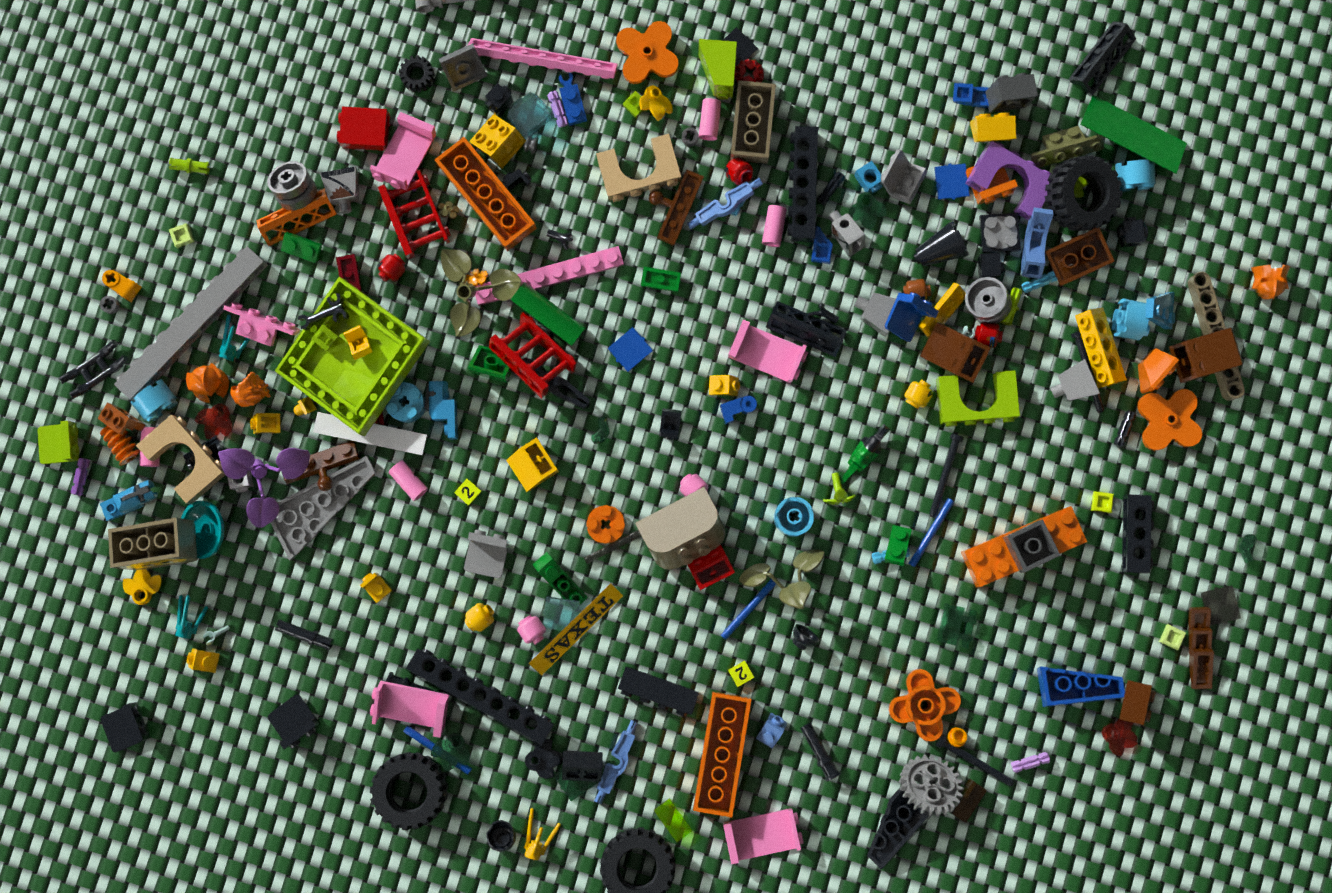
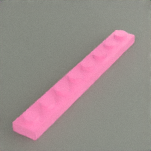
[467,38,617,79]
[475,246,624,306]

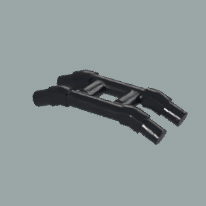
[58,340,129,399]

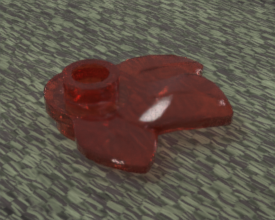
[194,404,232,439]
[1102,718,1138,756]

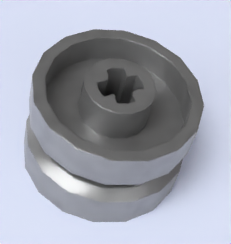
[267,161,317,210]
[965,277,1012,323]

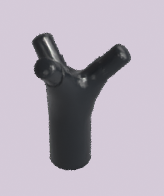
[547,229,573,250]
[808,304,839,324]

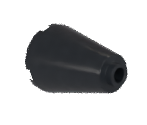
[913,221,969,266]

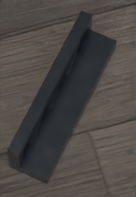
[1069,21,1137,96]
[766,301,847,357]

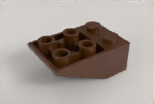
[920,322,991,383]
[1169,327,1243,383]
[1120,680,1156,725]

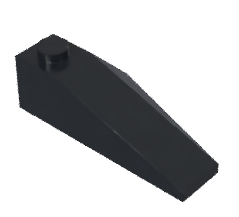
[867,788,935,870]

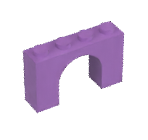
[965,141,1052,220]

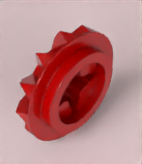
[734,58,764,83]

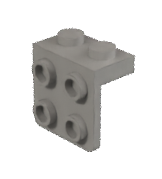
[881,149,928,204]
[464,530,510,578]

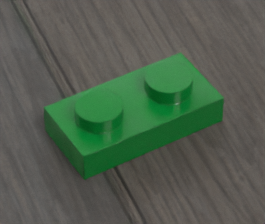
[280,232,322,263]
[641,267,681,293]
[884,525,912,566]

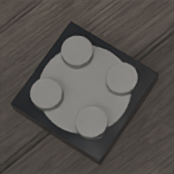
[979,213,1021,254]

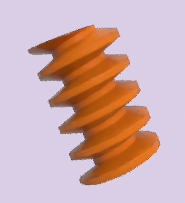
[100,426,140,466]

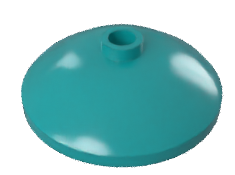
[181,501,224,559]

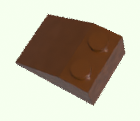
[1045,228,1115,286]

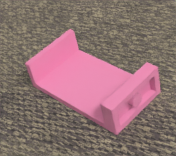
[370,112,436,191]
[728,320,808,383]
[370,681,449,738]
[723,808,803,865]

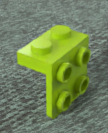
[38,421,80,464]

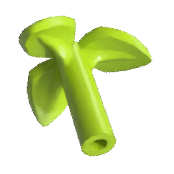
[823,472,856,505]

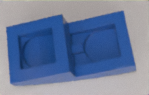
[953,83,989,108]

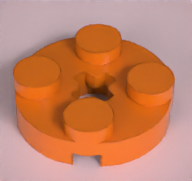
[586,505,625,544]

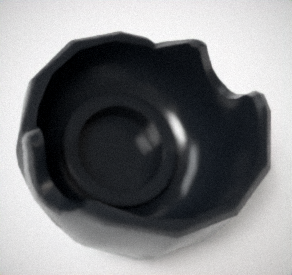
[486,820,516,852]

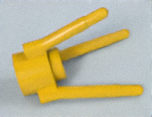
[524,808,561,860]

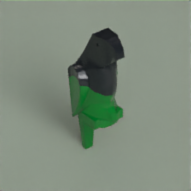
[840,424,890,484]

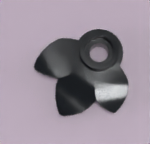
[525,739,563,779]

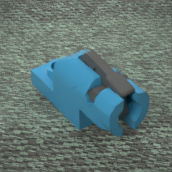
[424,381,458,440]
[100,480,158,521]

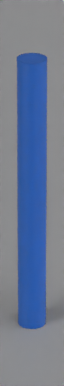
[908,498,955,567]
[721,579,776,640]
[403,726,472,775]

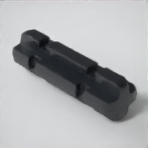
[817,171,845,205]
[1114,410,1136,447]

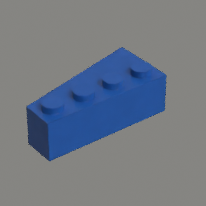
[1037,666,1125,707]

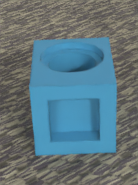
[854,161,882,194]

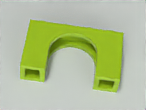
[936,370,1020,427]

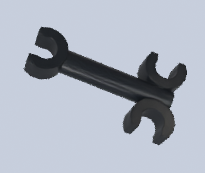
[298,293,349,330]

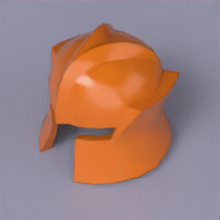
[1251,264,1291,300]
[186,363,229,403]

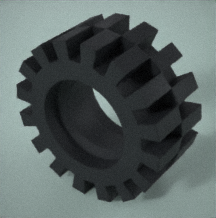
[399,55,435,93]

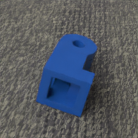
[720,396,757,424]

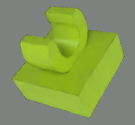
[623,91,644,118]
[311,324,338,351]

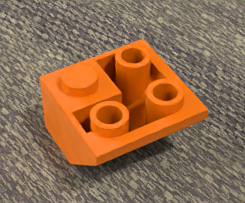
[1138,348,1179,394]

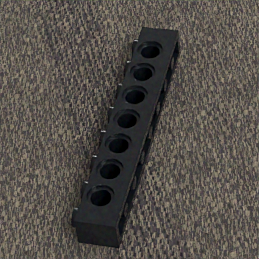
[406,648,554,747]

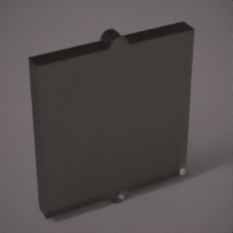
[1201,585,1241,626]

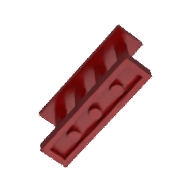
[378,170,451,260]
[489,312,576,399]

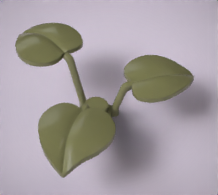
[441,249,522,337]
[739,550,825,609]

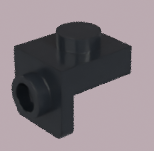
[502,168,532,191]
[659,408,682,440]

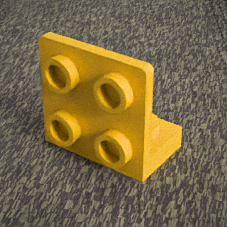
[470,114,526,169]

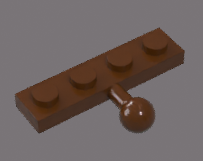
[649,169,704,246]
[284,441,359,491]

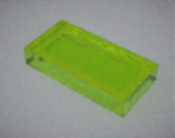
[654,798,693,842]

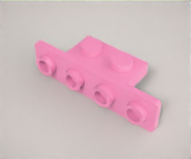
[223,302,300,347]

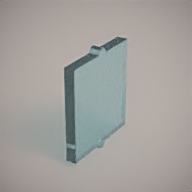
[542,596,580,630]

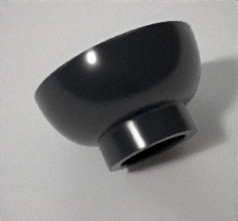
[792,624,819,650]

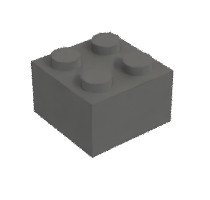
[985,73,1038,113]
[1003,519,1060,573]

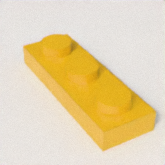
[919,282,966,337]

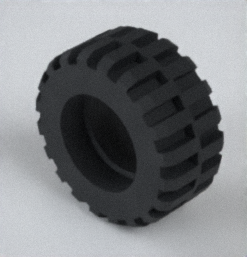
[1045,155,1122,231]
[370,752,448,830]
[600,827,676,893]

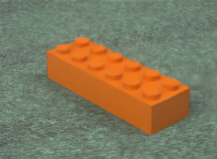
[435,137,537,252]
[961,506,1087,587]
[693,691,752,818]

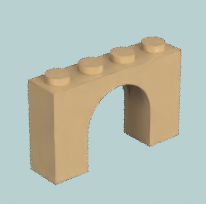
[596,134,681,202]
[136,415,225,505]

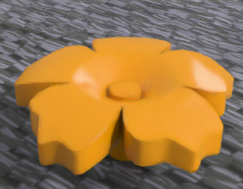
[466,268,488,286]

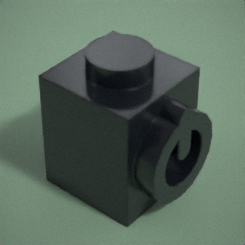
[484,83,513,115]
[1117,217,1148,248]

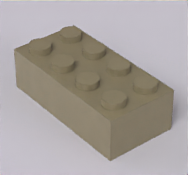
[730,80,776,164]

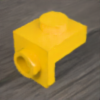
[343,325,373,360]
[709,375,740,396]
[187,648,220,673]

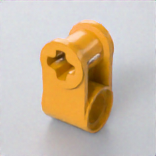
[102,270,142,303]

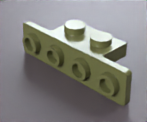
[1031,126,1105,168]

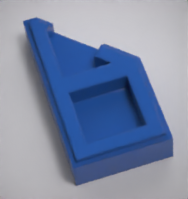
[811,226,833,264]

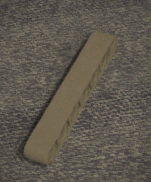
[1188,272,1245,401]

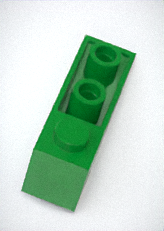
[532,552,589,610]

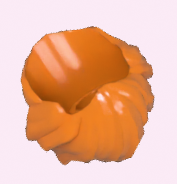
[230,372,271,407]

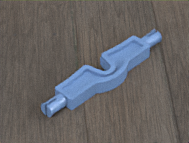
[687,178,763,230]
[594,720,638,804]

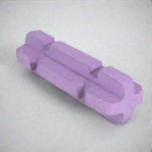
[547,91,568,128]
[1011,752,1050,773]

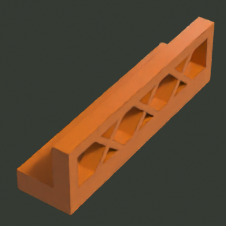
[256,188,337,246]

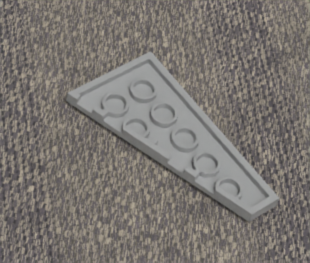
[270,456,376,561]

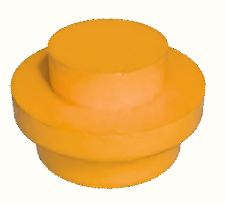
[948,727,967,747]

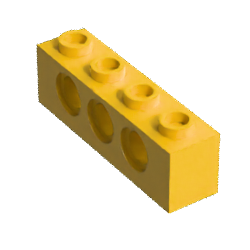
[1075,307,1127,388]

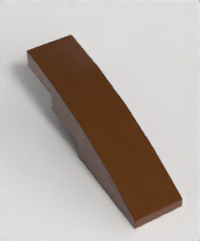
[1188,607,1214,689]

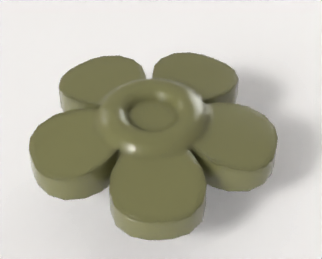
[438,201,459,219]

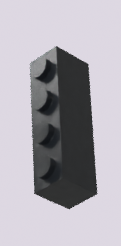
[618,666,699,717]

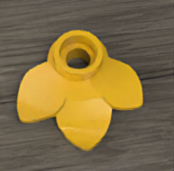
[639,85,673,121]
[123,569,162,605]

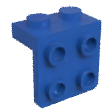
[885,292,939,342]

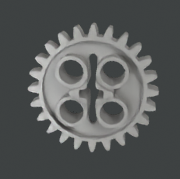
[899,754,964,817]

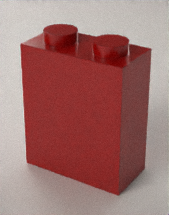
[337,106,390,151]

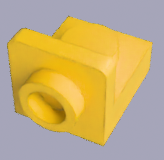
[250,413,280,434]
[360,573,392,603]

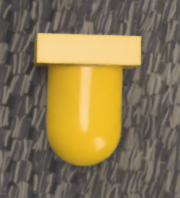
[293,397,317,416]

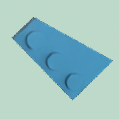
[1145,292,1175,329]

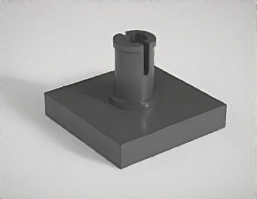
[439,43,487,92]

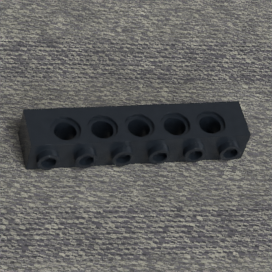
[788,126,818,242]

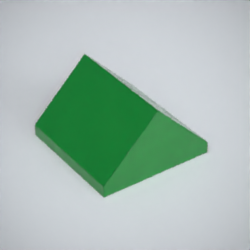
[468,345,511,383]

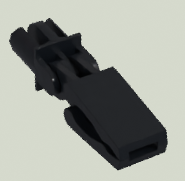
[522,358,591,410]

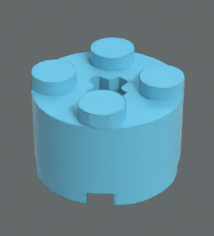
[1115,160,1156,192]
[1112,299,1150,341]
[130,379,178,422]
[386,382,426,423]
[774,497,814,537]

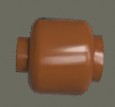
[903,279,931,301]

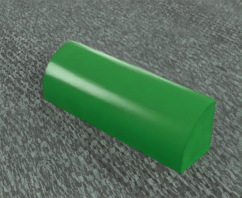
[510,282,585,346]

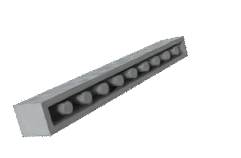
[114,246,268,401]

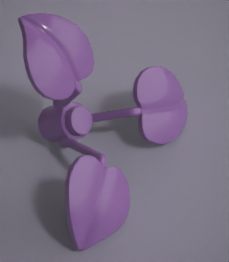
[218,448,310,528]

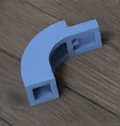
[1021,207,1053,279]

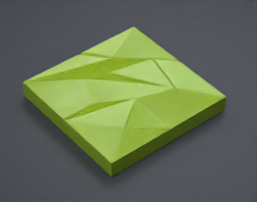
[275,277,430,436]

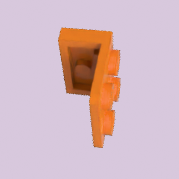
[966,166,1018,205]

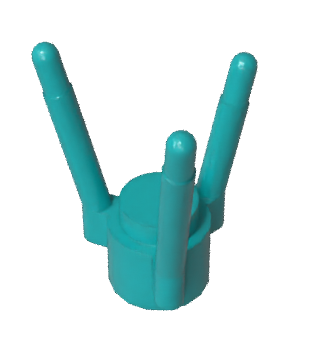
[219,314,251,361]
[175,595,208,639]

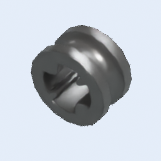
[682,127,699,147]
[524,135,538,154]
[100,296,120,314]

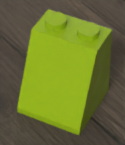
[698,39,737,100]

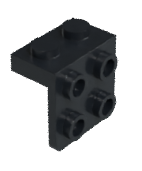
[268,694,320,750]
[101,702,150,752]

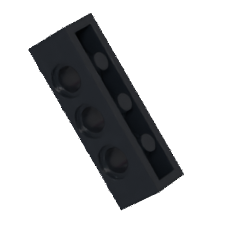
[1122,494,1154,574]

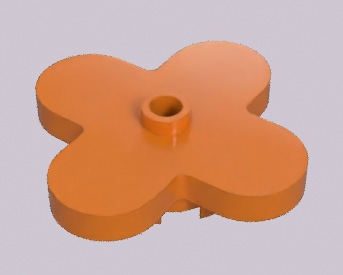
[616,21,678,84]
[1138,389,1202,451]
[889,669,961,741]

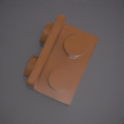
[98,402,145,435]

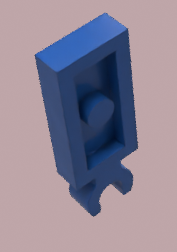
[559,72,587,126]

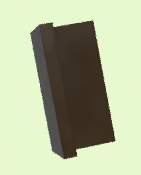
[948,779,987,823]

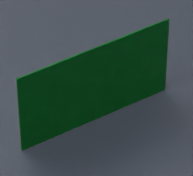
[1080,95,1187,174]

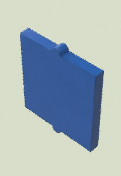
[934,163,970,200]
[608,327,653,372]

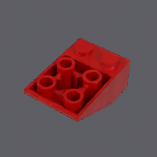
[687,544,735,590]

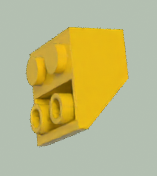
[970,112,1016,143]
[506,437,559,492]

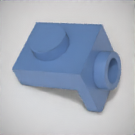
[756,713,787,749]

